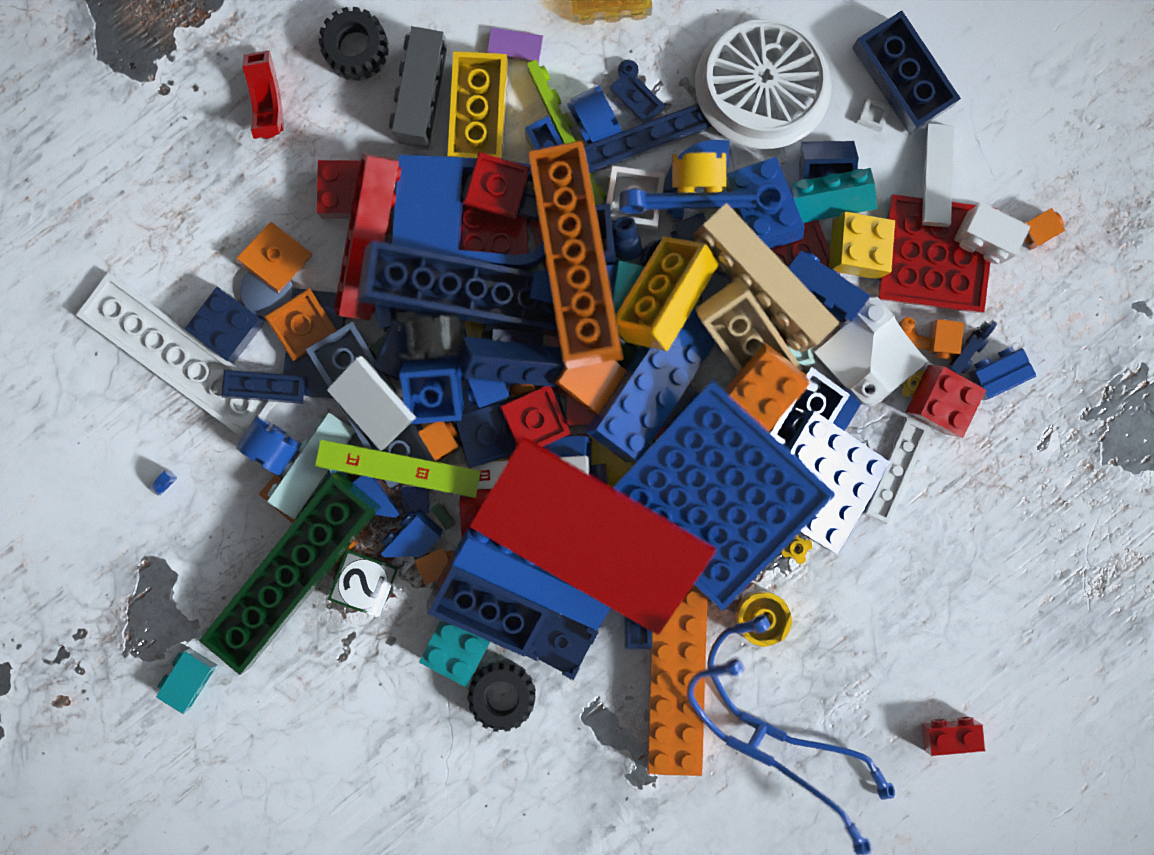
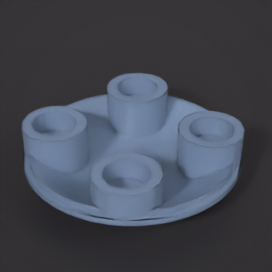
[240,272,293,317]

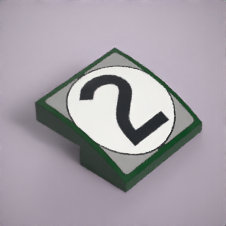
[327,549,399,617]

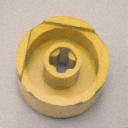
[672,153,726,193]
[735,590,792,647]

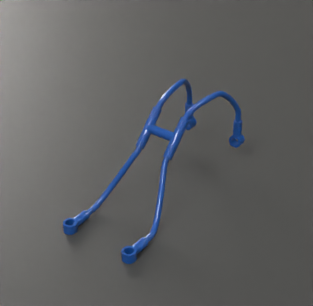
[687,615,895,855]

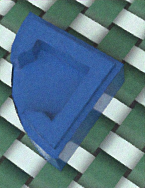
[151,471,177,496]

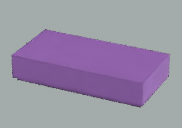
[487,27,543,64]

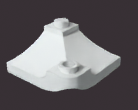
[814,297,928,406]

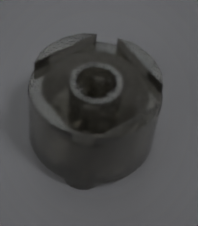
[405,316,461,360]

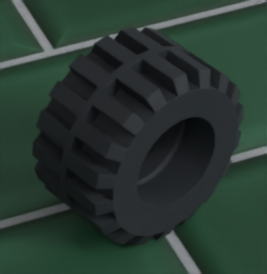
[318,7,389,81]
[467,661,536,732]

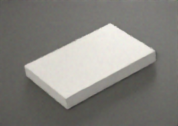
[327,356,416,451]

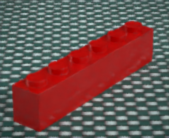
[333,152,401,320]

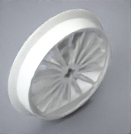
[695,19,831,149]

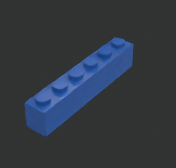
[453,527,611,630]

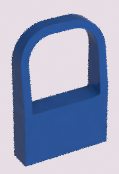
[392,155,547,270]

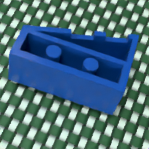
[788,251,871,327]

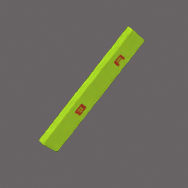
[315,440,481,498]

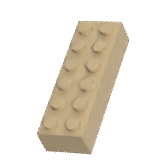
[691,203,839,353]

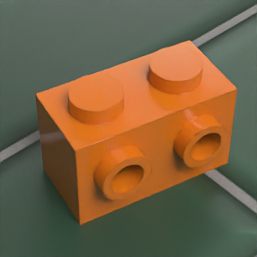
[418,421,462,461]

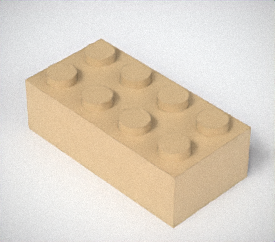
[695,278,802,372]

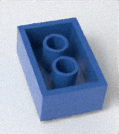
[726,157,805,250]

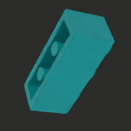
[791,168,878,223]

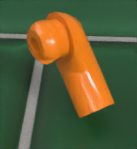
[899,317,932,351]

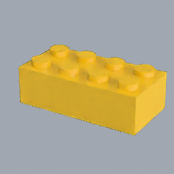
[448,51,508,159]
[615,236,719,351]

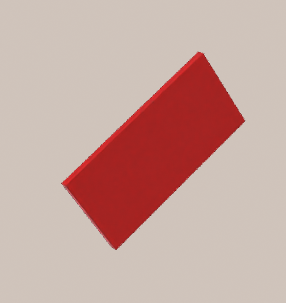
[469,436,716,635]

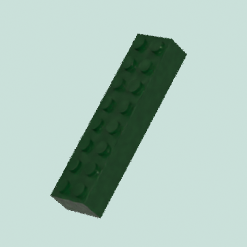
[199,472,381,675]

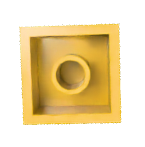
[829,212,895,279]

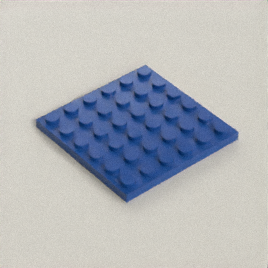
[613,380,837,611]

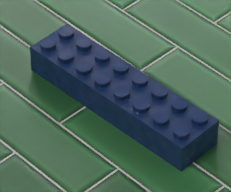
[358,241,560,337]

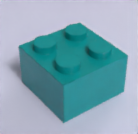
[419,620,490,687]

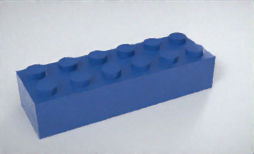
[585,307,716,463]

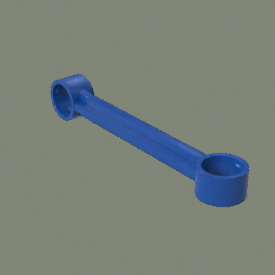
[619,184,783,215]

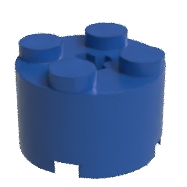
[567,84,623,144]
[236,415,302,476]

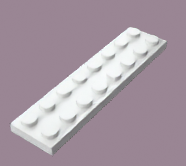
[76,273,277,437]

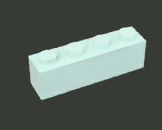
[267,413,357,520]

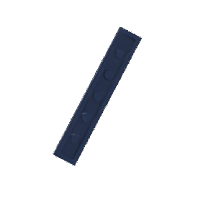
[584,103,713,174]

